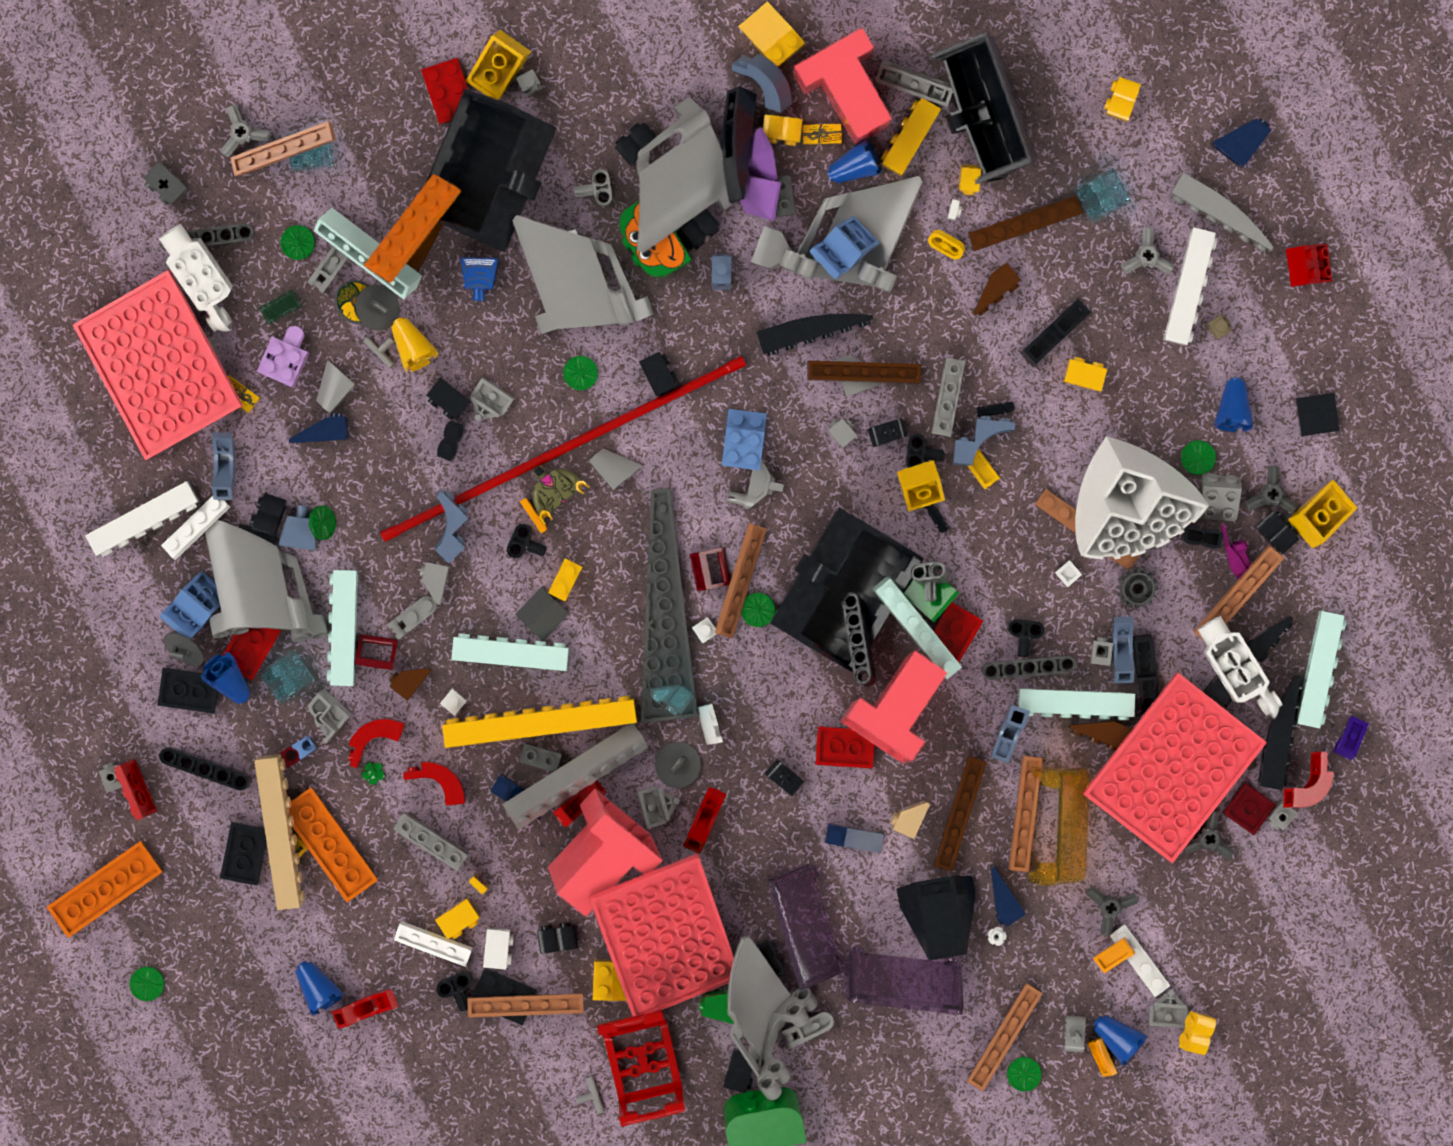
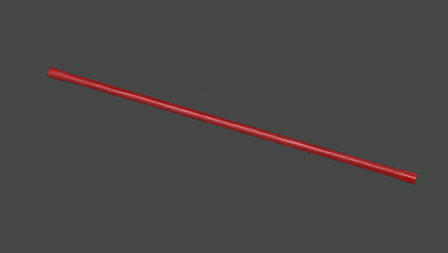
[380,355,747,542]

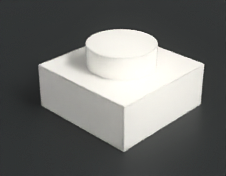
[947,199,962,221]
[1055,560,1082,587]
[692,617,716,643]
[440,689,467,716]

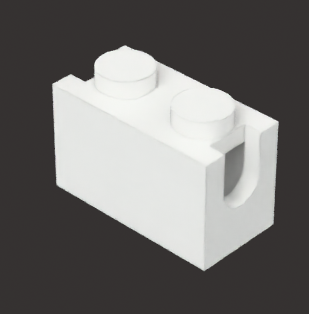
[483,927,514,970]

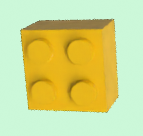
[897,460,945,512]

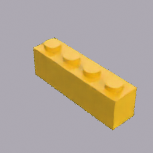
[881,98,941,176]

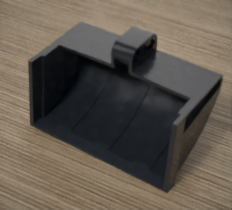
[931,32,1038,184]
[425,89,557,252]
[770,508,924,673]

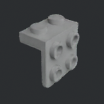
[1200,473,1242,521]

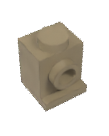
[1206,314,1232,340]

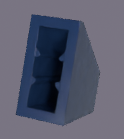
[1211,118,1271,168]

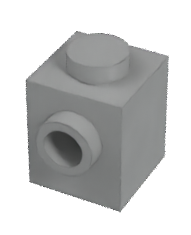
[828,418,857,448]
[99,762,122,793]

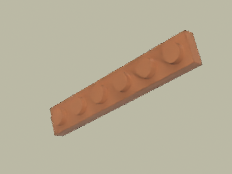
[230,121,336,177]
[1035,489,1140,571]
[715,523,767,638]
[1193,545,1284,640]
[1008,755,1043,872]
[966,983,1043,1091]
[467,993,584,1018]

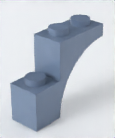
[952,416,1015,466]
[435,488,469,563]

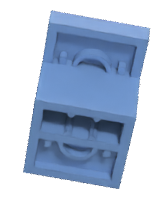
[809,215,879,280]
[722,409,767,470]
[159,571,220,640]

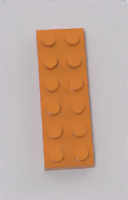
[363,174,461,284]
[289,787,379,902]
[46,841,163,938]

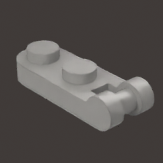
[307,246,349,294]
[387,596,437,640]
[781,1011,834,1049]

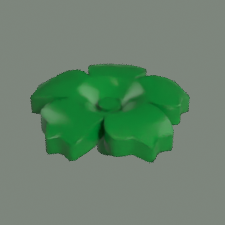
[362,762,385,785]

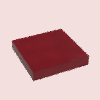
[1222,782,1276,836]

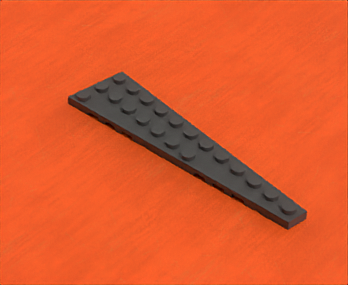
[641,488,698,723]

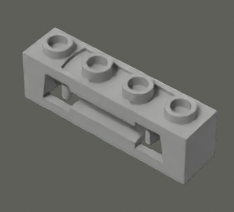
[875,59,953,107]
[931,358,965,437]
[393,812,469,871]

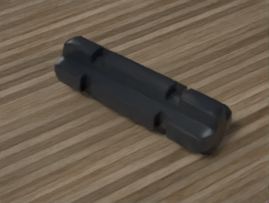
[977,401,1014,417]
[924,504,949,533]

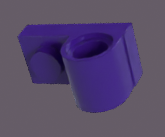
[1333,716,1369,760]

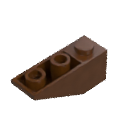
[973,262,1021,316]
[1068,721,1132,751]

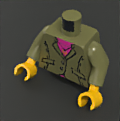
[532,465,590,524]

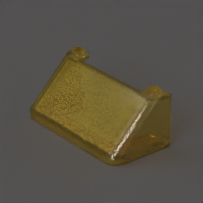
[1028,766,1090,886]

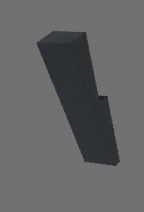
[1020,299,1091,367]
[1133,634,1159,715]

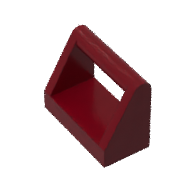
[689,547,730,592]
[354,634,398,670]

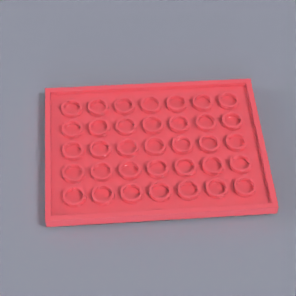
[73,270,243,460]
[1082,672,1267,863]
[589,854,734,1016]

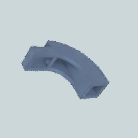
[732,54,792,113]
[212,432,235,500]
[1112,616,1135,683]
[990,704,1030,763]

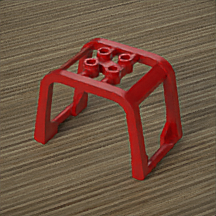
[597,1010,686,1127]

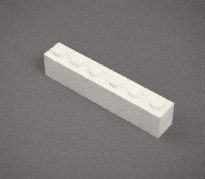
[1163,227,1218,346]
[85,481,200,557]

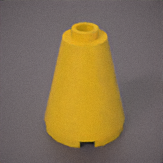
[391,317,439,372]

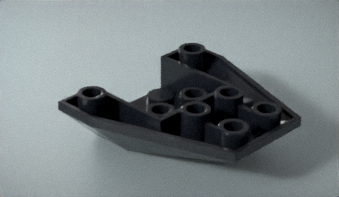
[897,876,975,961]

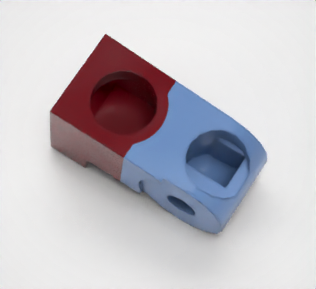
[278,735,317,768]

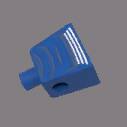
[461,258,499,301]

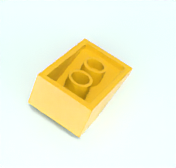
[738,1,805,68]
[466,30,532,100]
[1288,479,1357,549]
[593,959,627,1001]

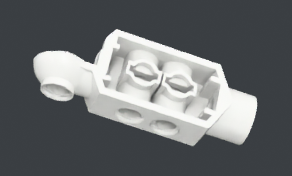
[158,224,233,332]
[1197,616,1282,719]

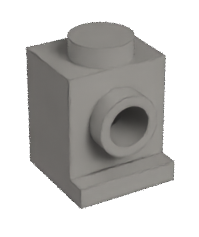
[516,69,543,97]
[1089,637,1113,666]
[1267,800,1299,831]

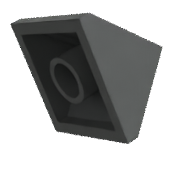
[516,587,569,641]

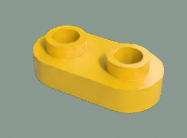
[928,230,965,260]

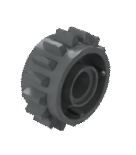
[1116,567,1159,609]

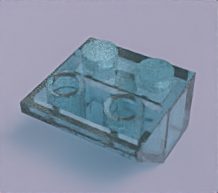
[287,130,334,172]
[1074,168,1131,223]
[259,649,315,704]
[650,683,695,715]

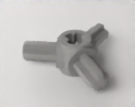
[220,105,270,157]
[1121,227,1174,274]

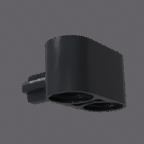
[867,418,908,447]
[906,434,944,468]
[507,523,547,558]
[1007,619,1045,657]
[765,759,804,797]
[436,971,472,1012]

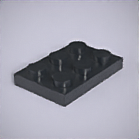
[157,667,218,714]
[220,821,267,886]
[473,968,538,1025]

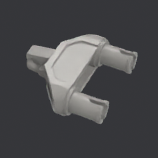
[726,459,784,509]

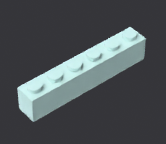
[314,208,422,299]
[327,570,358,686]
[872,577,962,679]
[1296,611,1346,728]
[451,633,569,671]
[1018,688,1135,720]

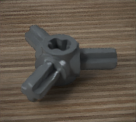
[1245,466,1298,514]
[1183,811,1234,860]
[1086,886,1138,936]

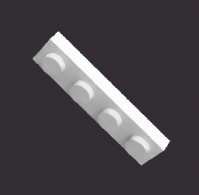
[161,496,230,560]
[394,921,473,967]
[1110,924,1170,997]

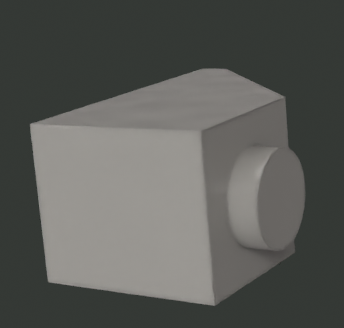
[420,562,450,605]

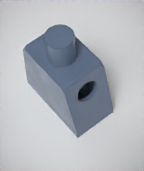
[712,253,731,290]
[279,505,317,551]

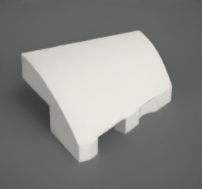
[697,704,723,745]

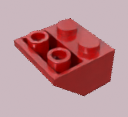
[1286,243,1332,287]

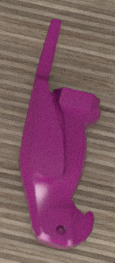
[1221,523,1250,579]

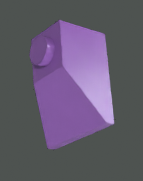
[748,127,778,180]
[740,175,781,220]

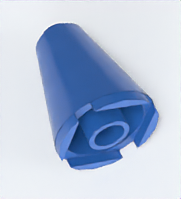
[827,138,883,183]
[1214,377,1253,432]
[201,652,250,704]
[295,961,344,1016]
[1093,1015,1148,1066]

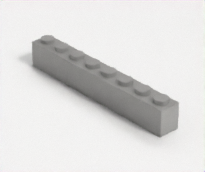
[502,723,648,830]

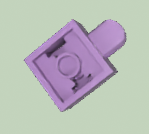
[257,326,309,388]

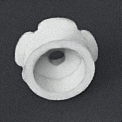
[988,927,1006,946]

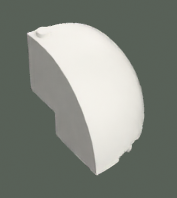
[1075,436,1209,559]

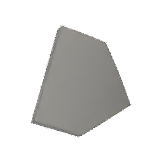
[751,226,792,269]
[471,377,515,421]
[636,787,680,829]
[1148,989,1188,1029]

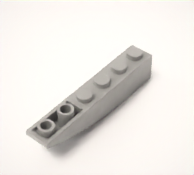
[1170,173,1273,253]

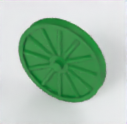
[280,225,315,260]
[563,356,598,390]
[1181,440,1216,475]
[309,505,336,540]
[741,593,775,627]
[129,967,164,1001]
[1007,1057,1041,1092]

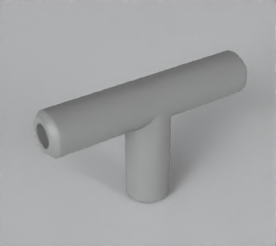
[363,337,395,368]
[576,1076,604,1114]

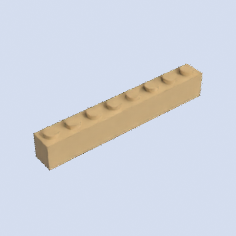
[254,754,305,910]

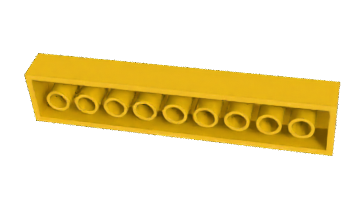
[442,695,637,748]

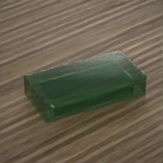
[259,290,302,325]

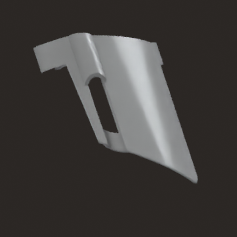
[637,97,735,253]
[779,176,924,293]
[513,215,654,334]
[205,520,328,642]
[728,936,818,1100]

